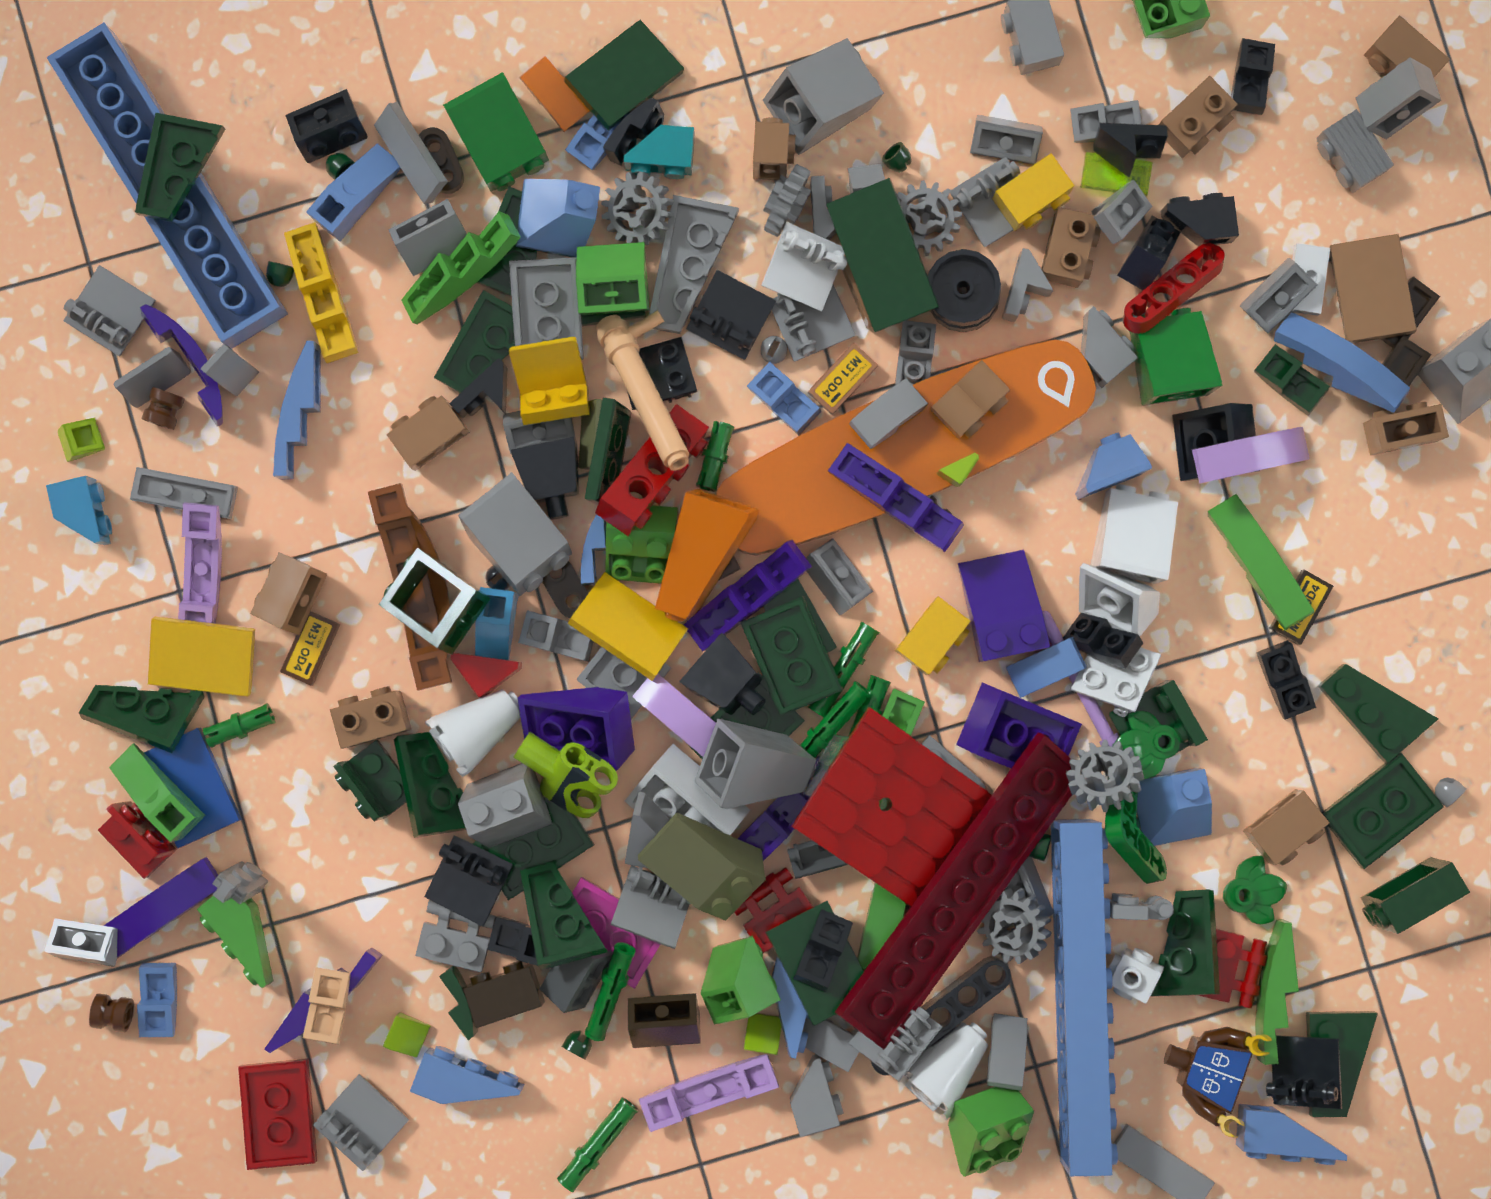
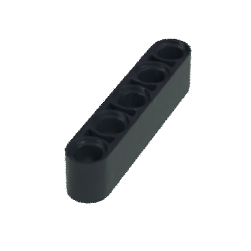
[870,956,1011,1076]

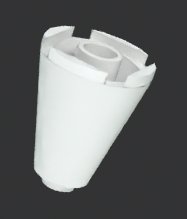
[425,689,521,777]
[905,1022,988,1120]

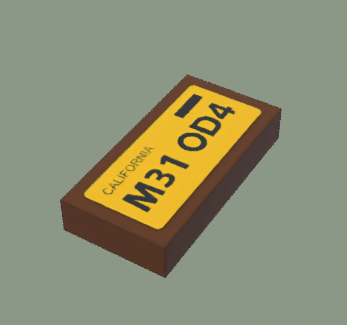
[280,611,340,686]

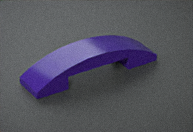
[140,304,223,427]

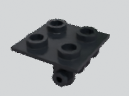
[686,270,776,360]
[627,337,697,410]
[424,835,514,927]
[1266,1035,1342,1109]

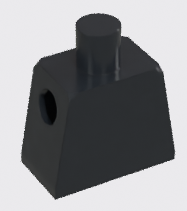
[511,437,579,520]
[679,633,766,715]

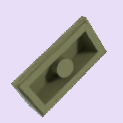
[578,399,602,470]

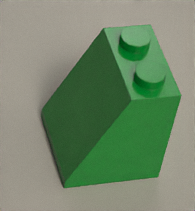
[443,72,549,192]
[1129,308,1223,406]

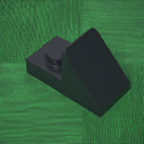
[1093,123,1168,176]
[449,358,508,418]

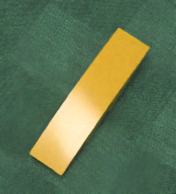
[284,222,359,363]

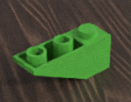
[109,743,206,842]
[197,896,274,988]

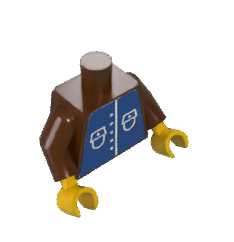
[1164,1027,1272,1138]

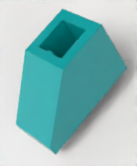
[624,125,695,179]

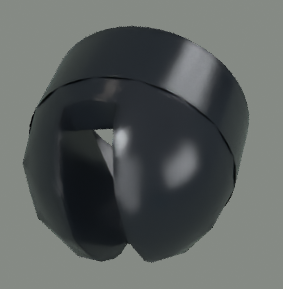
[485,566,511,590]

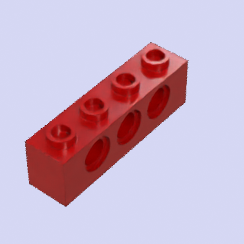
[595,404,709,536]

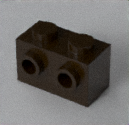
[463,961,545,1028]
[628,993,701,1048]

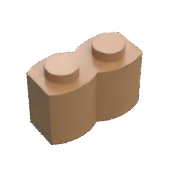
[930,360,1010,439]

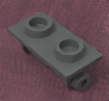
[787,841,848,879]

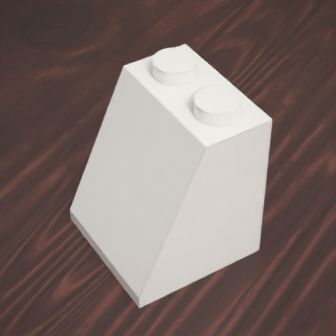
[1090,484,1178,584]

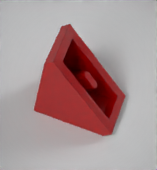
[450,653,522,698]

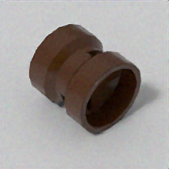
[141,387,185,430]
[89,993,134,1033]

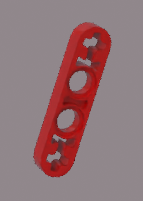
[1123,243,1225,334]

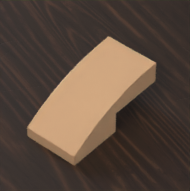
[303,967,351,1045]

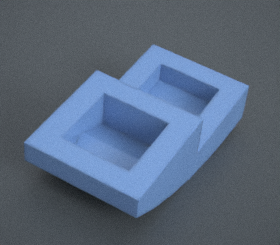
[565,114,621,170]
[747,362,822,436]
[581,514,606,586]
[1006,637,1087,698]
[137,963,177,1037]

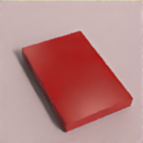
[238,1058,317,1170]

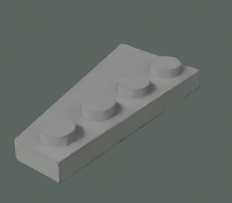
[649,195,739,334]

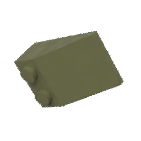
[638,812,766,921]

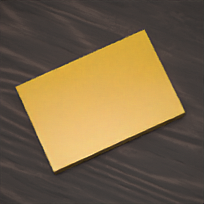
[567,572,688,681]
[148,616,256,697]

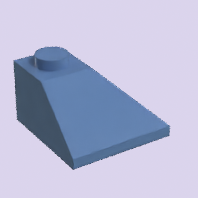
[515,178,600,257]
[1075,432,1152,500]
[1137,768,1212,846]

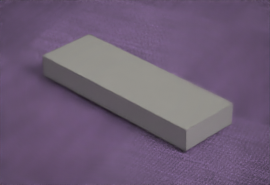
[374,102,448,204]
[130,467,238,519]
[1114,1123,1215,1199]

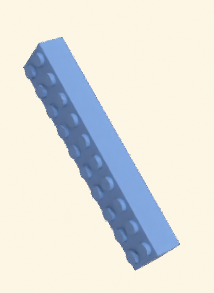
[46,22,288,349]
[1050,819,1118,1177]

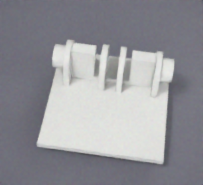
[761,222,848,311]
[1071,648,1161,717]

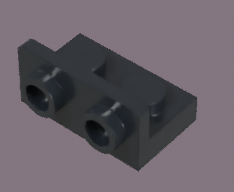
[285,89,368,163]

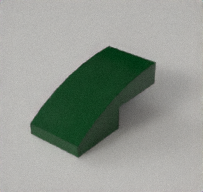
[1254,344,1330,416]
[439,966,478,1040]

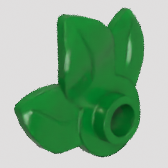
[1112,711,1181,779]
[1223,856,1287,925]

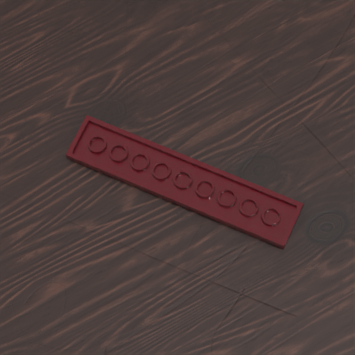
[835,732,1072,1050]

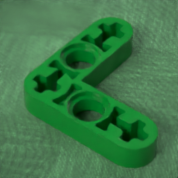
[1105,777,1167,884]

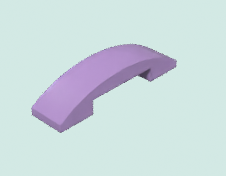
[1192,427,1310,484]
[178,502,222,624]
[632,674,716,757]
[639,1054,779,1132]

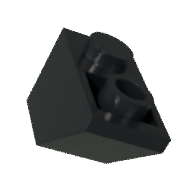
[1160,193,1239,246]
[1117,215,1181,290]

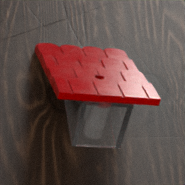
[791,707,992,906]

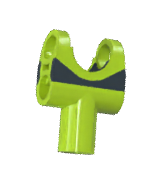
[513,732,618,818]

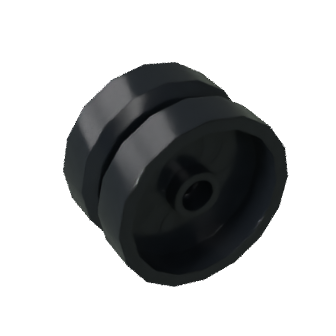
[928,249,1001,332]

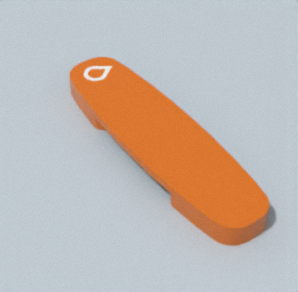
[716,339,1096,556]

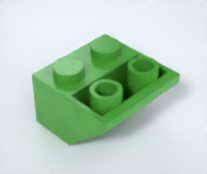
[1132,0,1210,39]
[576,242,650,315]
[605,505,678,584]
[701,936,781,1025]
[948,1087,1034,1177]

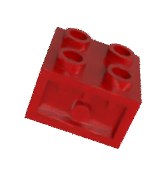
[98,801,177,879]

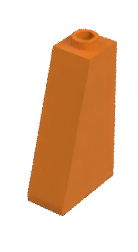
[655,489,759,621]

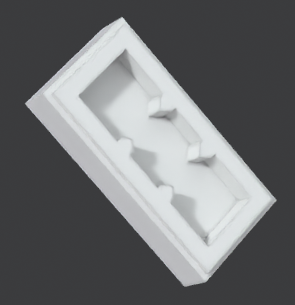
[1291,243,1330,316]

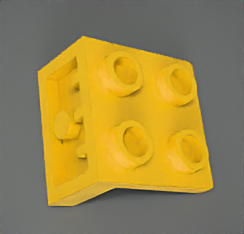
[509,337,590,425]

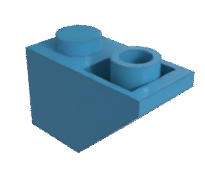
[46,476,112,546]
[475,587,519,660]

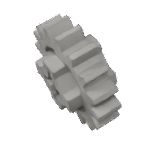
[763,164,811,237]
[601,171,674,246]
[897,180,962,256]
[1066,740,1144,812]
[977,887,1052,964]

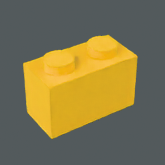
[992,153,1075,231]
[894,596,970,675]

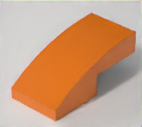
[519,56,590,132]

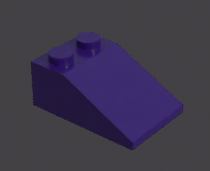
[958,549,1050,662]
[956,682,1082,768]
[518,687,635,771]

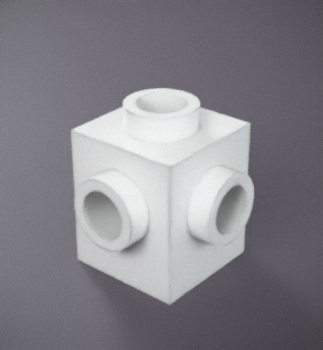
[1109,948,1164,1004]

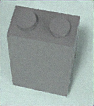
[762,38,884,155]
[1418,318,1491,424]
[458,472,572,596]
[695,718,816,809]
[458,763,553,848]

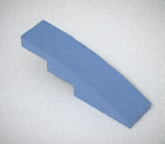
[1274,312,1410,413]
[273,341,321,480]

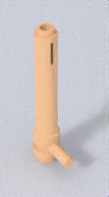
[597,310,689,471]

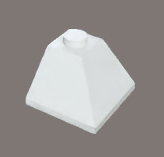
[1079,563,1160,636]

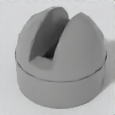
[760,336,787,364]
[1435,777,1466,808]

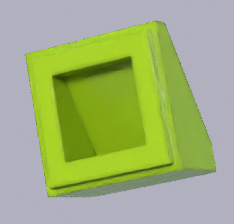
[57,417,105,462]
[937,453,979,487]
[383,1012,431,1058]
[744,1013,781,1055]

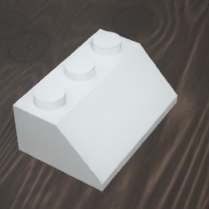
[624,744,750,835]

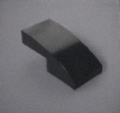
[1231,38,1275,115]
[793,909,853,992]
[487,916,549,969]

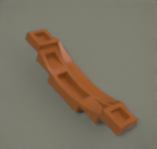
[368,483,452,691]

